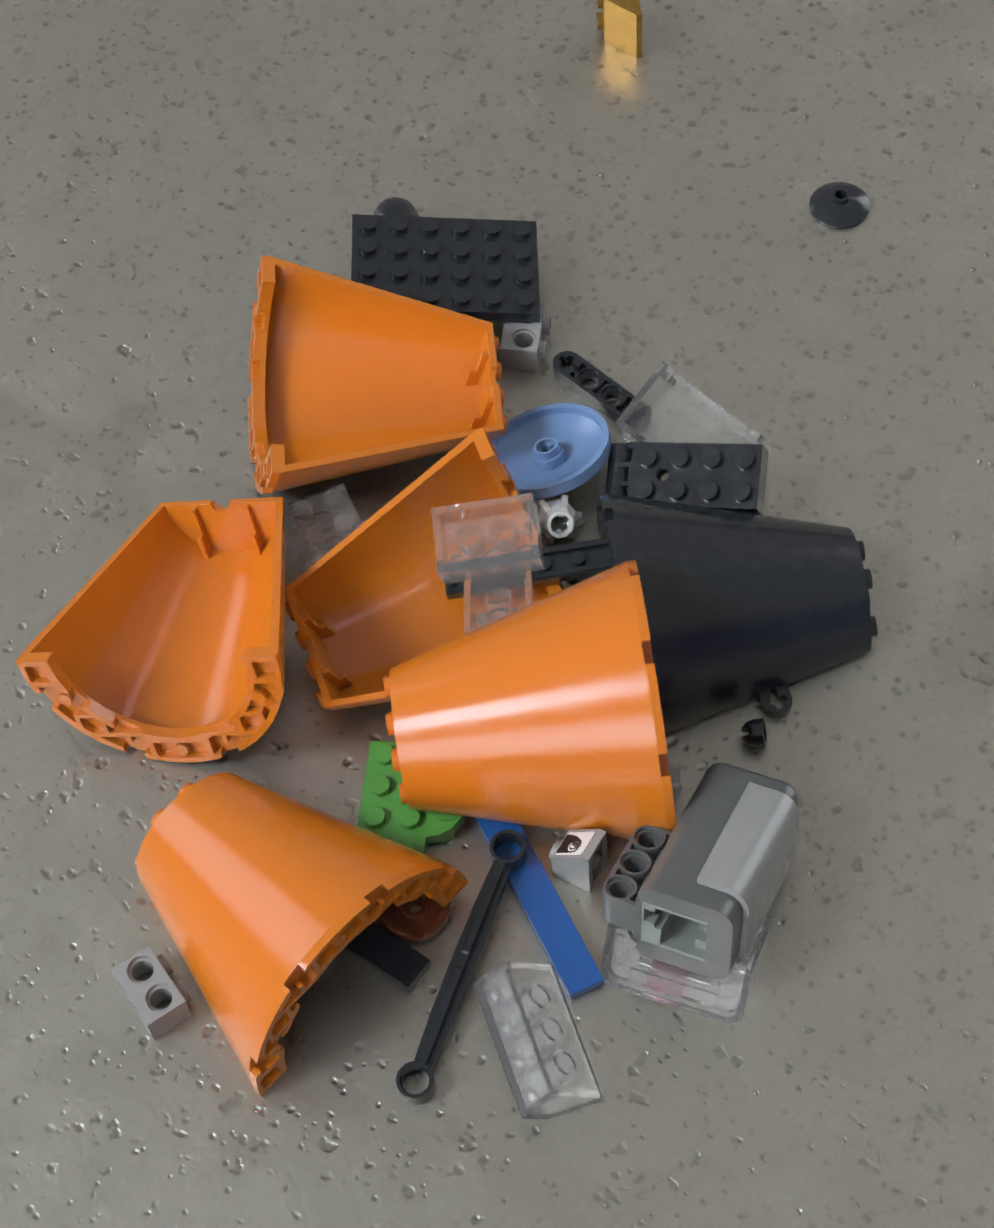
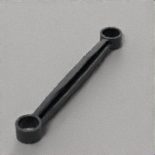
[396,830,527,1105]

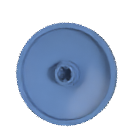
[492,403,612,499]

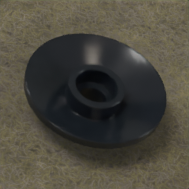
[809,182,870,230]

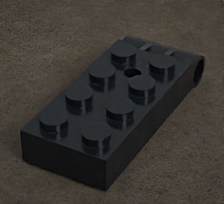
[605,442,769,515]

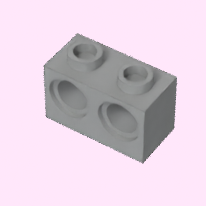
[499,303,551,372]
[111,946,192,1040]

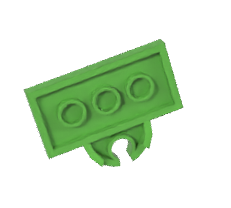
[357,741,465,854]

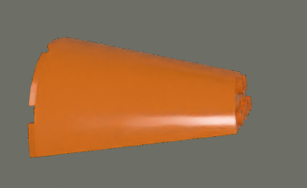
[248,255,508,494]
[285,427,565,711]
[16,497,286,763]
[383,560,677,840]
[135,772,469,1097]

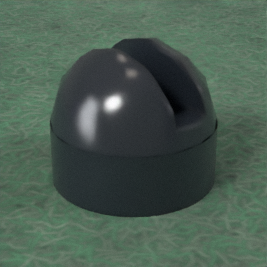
[741,718,767,747]

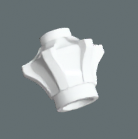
[534,494,583,544]

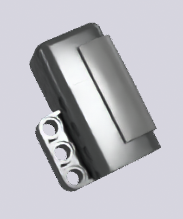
[603,763,799,980]

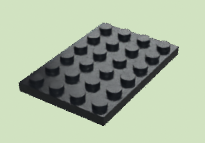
[351,214,540,323]

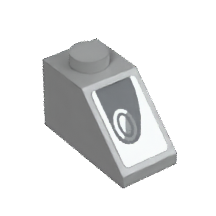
[549,829,607,893]

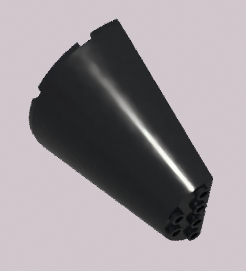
[596,493,878,735]

